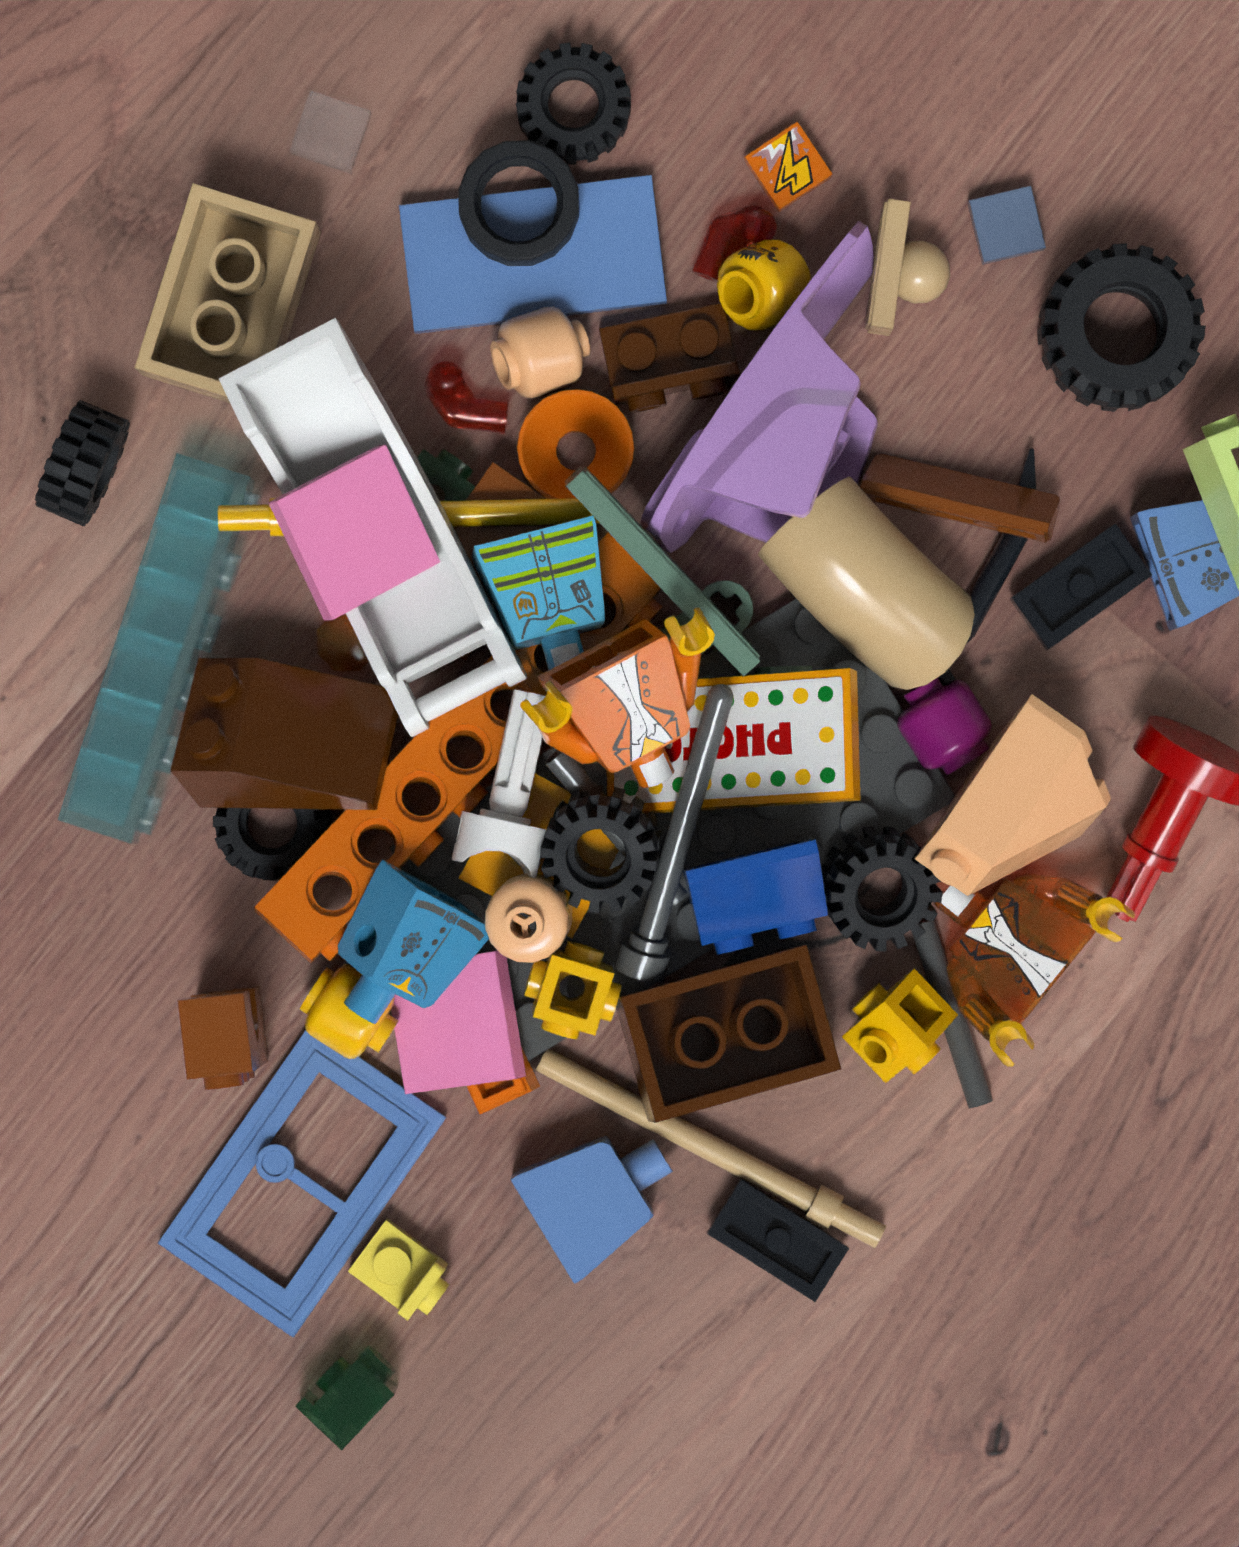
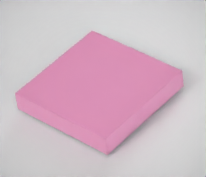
[268,444,440,621]
[391,950,526,1094]

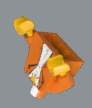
[520,607,715,788]

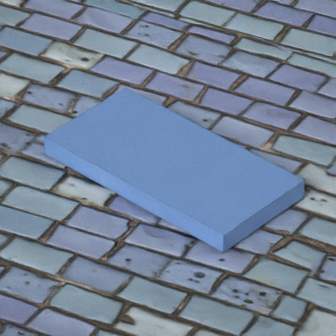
[399,175,667,334]

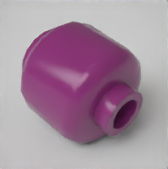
[897,677,992,775]

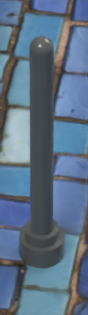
[615,684,734,982]

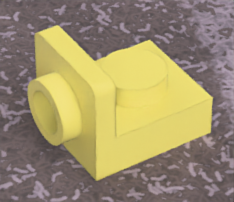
[348,1218,450,1321]

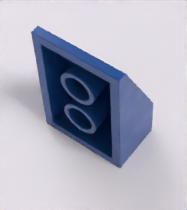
[683,839,828,954]

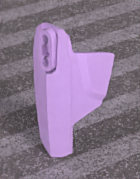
[640,221,878,553]

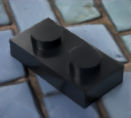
[1010,523,1152,650]
[706,1178,849,1302]

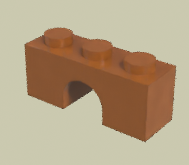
[178,986,269,1090]

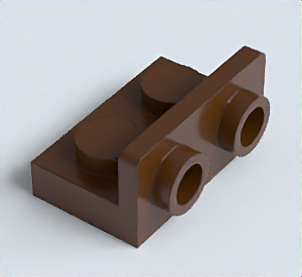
[599,303,740,413]

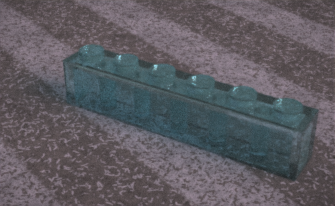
[58,453,261,844]

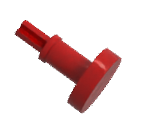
[1106,716,1239,922]

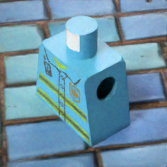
[472,516,605,670]

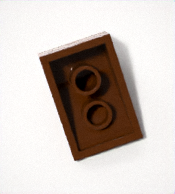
[170,658,398,810]

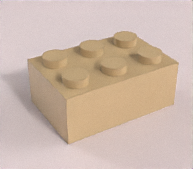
[134,183,321,403]

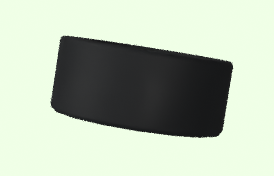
[458,140,579,266]

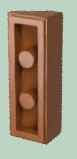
[860,454,1061,543]

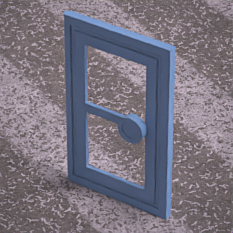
[158,1031,447,1337]

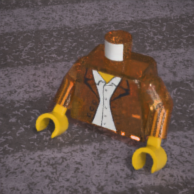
[933,873,1135,1067]

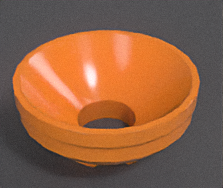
[517,389,634,499]

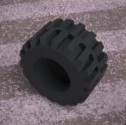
[1037,243,1206,412]

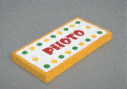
[607,668,861,814]

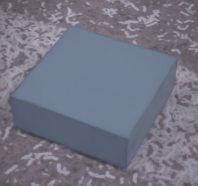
[967,186,1046,265]

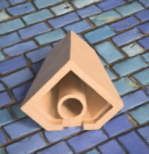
[915,694,1111,896]

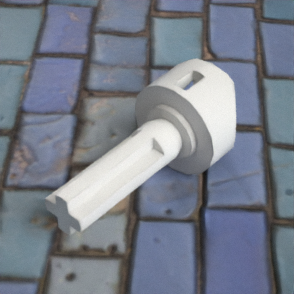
[451,689,546,878]

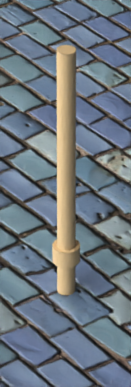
[535,1049,886,1248]

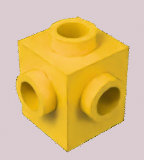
[524,941,622,1039]
[842,969,958,1083]

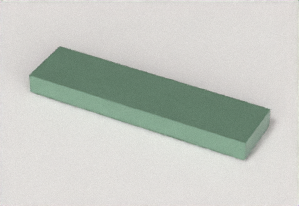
[564,466,760,677]

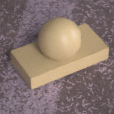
[865,199,950,336]

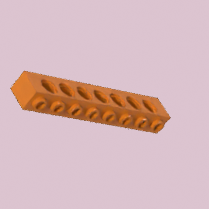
[254,532,662,963]

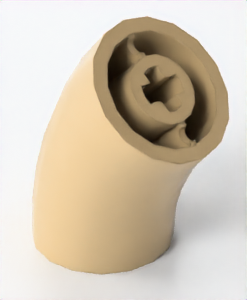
[758,476,975,690]

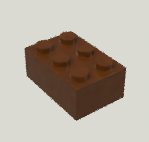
[616,945,842,1123]

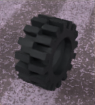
[516,42,631,165]
[35,400,130,526]
[540,785,663,913]
[213,808,331,881]
[821,826,943,951]

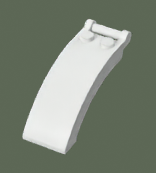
[219,318,527,737]

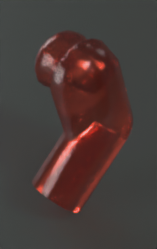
[691,205,777,283]
[425,361,509,433]

